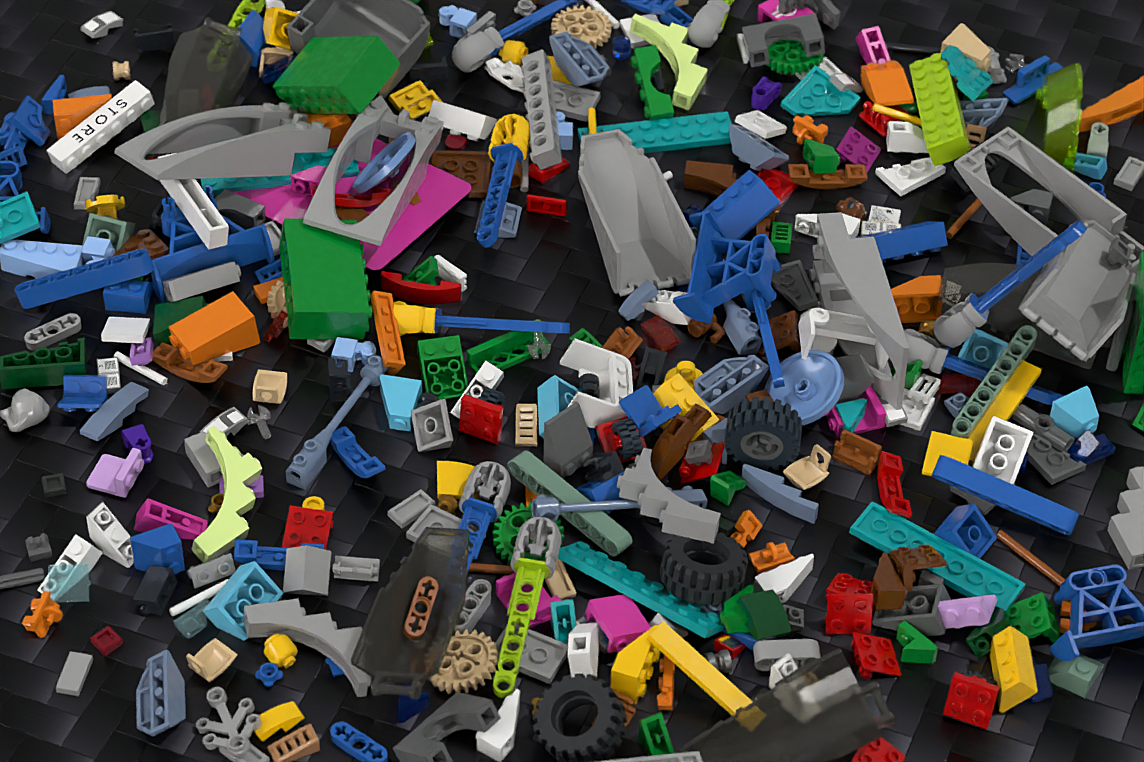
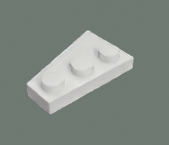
[876,157,946,196]

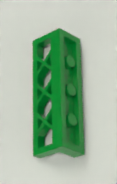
[467,319,551,375]

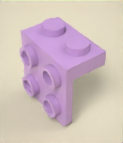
[86,448,144,498]
[938,595,997,629]

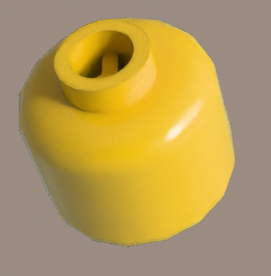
[499,40,528,66]
[264,633,298,668]

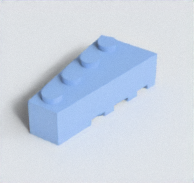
[0,239,85,279]

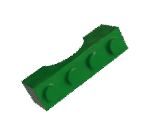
[631,45,674,121]

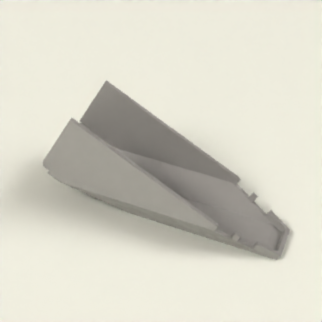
[578,129,696,297]
[1018,220,1136,361]

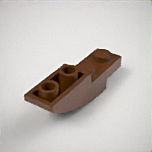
[650,404,712,480]

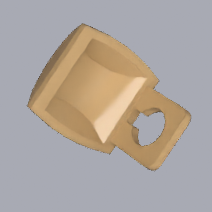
[259,47,295,78]
[253,369,287,404]
[783,444,831,490]
[186,638,237,682]

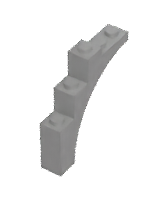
[617,448,721,543]
[1107,466,1144,570]
[243,599,371,697]

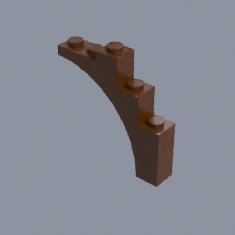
[684,160,780,238]

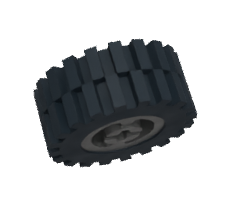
[724,397,802,471]

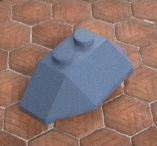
[549,32,609,87]
[960,98,1008,133]
[729,124,789,171]
[694,355,769,414]
[136,650,186,736]

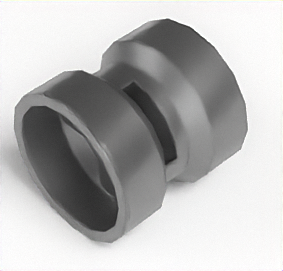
[704,649,732,673]

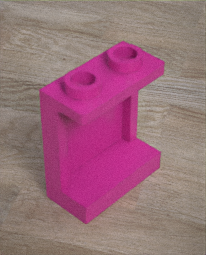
[584,594,651,653]

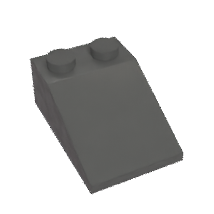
[544,402,593,479]
[872,584,951,637]

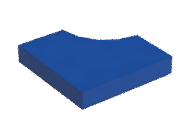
[10,95,51,147]

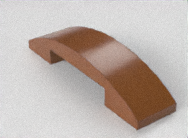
[788,164,868,189]
[152,342,228,383]

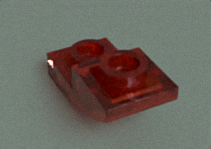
[640,315,680,351]
[939,374,982,398]

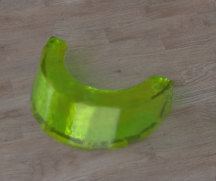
[1036,63,1083,174]

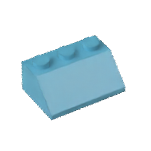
[537,375,579,438]
[203,561,283,640]

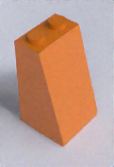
[169,292,260,365]

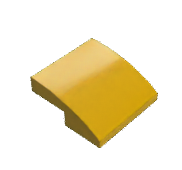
[388,80,442,120]
[922,431,974,476]
[437,461,481,501]

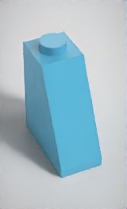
[380,374,422,432]

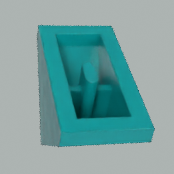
[835,398,867,433]
[550,599,576,645]

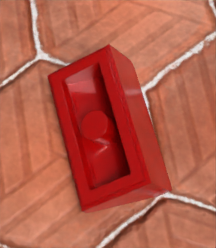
[527,195,568,216]

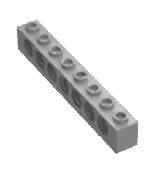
[521,49,562,170]

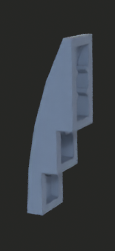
[80,382,149,441]
[742,464,819,524]

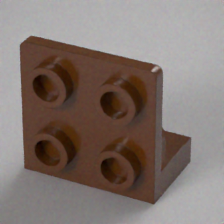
[758,310,801,356]
[890,545,946,591]

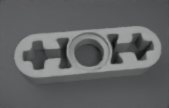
[24,313,81,351]

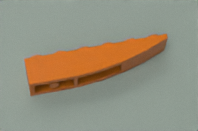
[1069,76,1144,134]

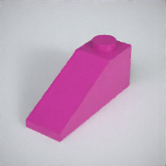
[855,26,890,64]
[134,498,208,539]

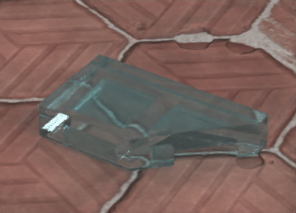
[174,599,209,639]

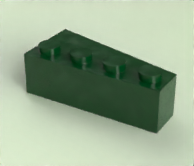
[0,337,87,389]

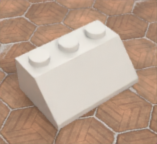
[428,100,497,142]
[972,416,1033,485]

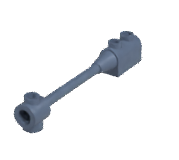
[690,227,762,355]
[286,355,389,490]
[531,486,707,523]

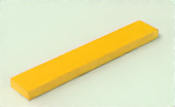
[968,360,1041,465]
[647,621,766,732]

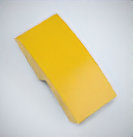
[252,701,304,741]

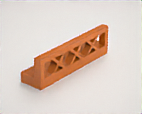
[370,291,406,376]

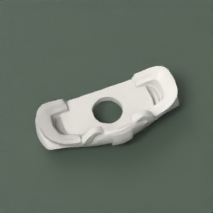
[484,58,525,93]

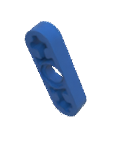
[330,722,388,762]

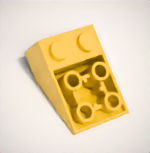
[611,625,660,705]

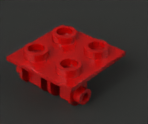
[859,101,910,137]
[679,440,725,484]
[282,505,333,550]
[825,573,872,599]
[825,594,873,634]
[851,632,901,680]
[851,728,906,762]

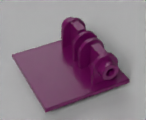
[835,126,881,173]

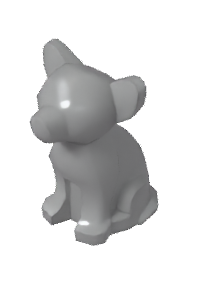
[987,46,1007,87]

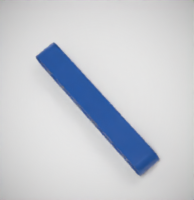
[14,248,155,309]
[932,455,1079,535]

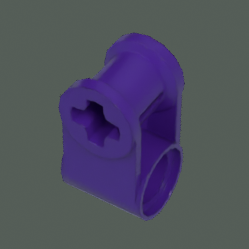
[751,77,782,110]
[121,424,153,464]

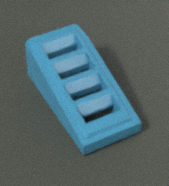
[1062,152,1107,180]

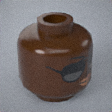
[836,197,866,224]

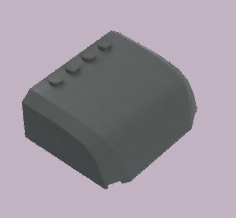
[287,0,430,99]

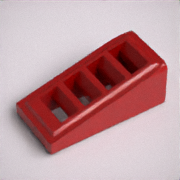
[529,157,570,184]

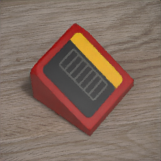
[714,634,746,661]

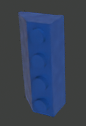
[692,170,781,240]
[856,221,948,263]

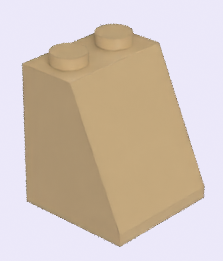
[941,23,991,80]

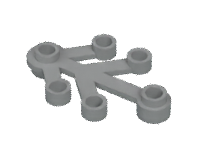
[196,687,262,757]

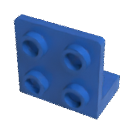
[58,375,108,412]
[619,385,682,437]

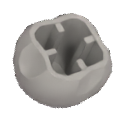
[0,389,50,432]

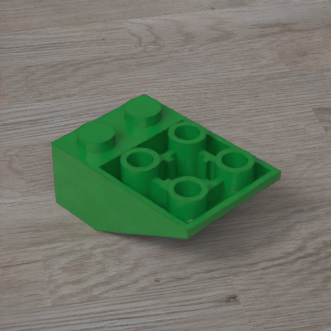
[416,335,468,400]

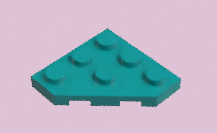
[941,44,994,101]
[780,65,861,117]

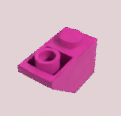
[290,166,338,196]

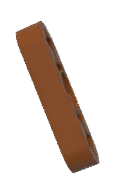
[403,577,438,640]

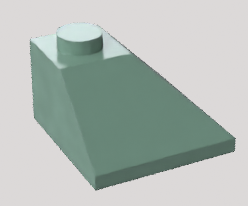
[82,213,135,253]
[1043,653,1104,698]

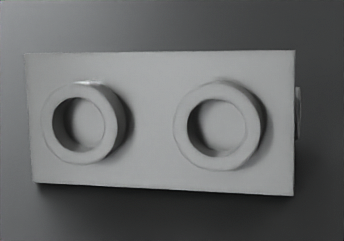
[187,553,236,588]
[333,556,380,581]

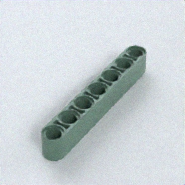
[951,325,1037,439]
[507,451,632,557]

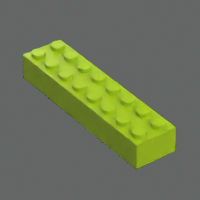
[909,53,971,167]

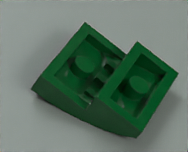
[737,589,792,642]

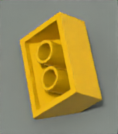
[263,7,298,52]
[653,373,719,449]
[990,626,1038,713]

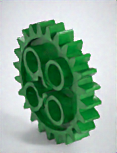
[766,39,824,75]
[493,502,564,565]

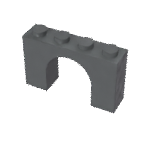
[742,13,825,67]
[215,189,266,229]
[393,692,501,762]

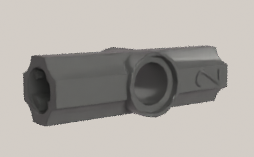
[1012,404,1075,452]

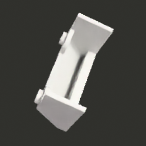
[798,308,889,373]
[560,338,633,428]

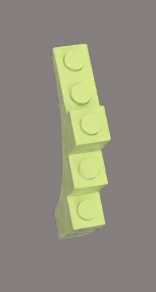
[630,14,708,111]
[191,426,262,563]

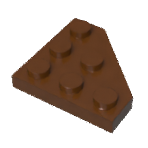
[432,150,491,198]
[112,229,170,260]

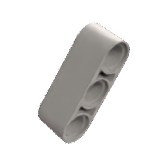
[449,579,491,637]
[753,639,821,671]

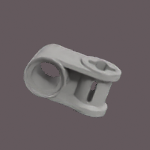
[1087,122,1109,158]

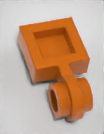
[729,510,762,548]

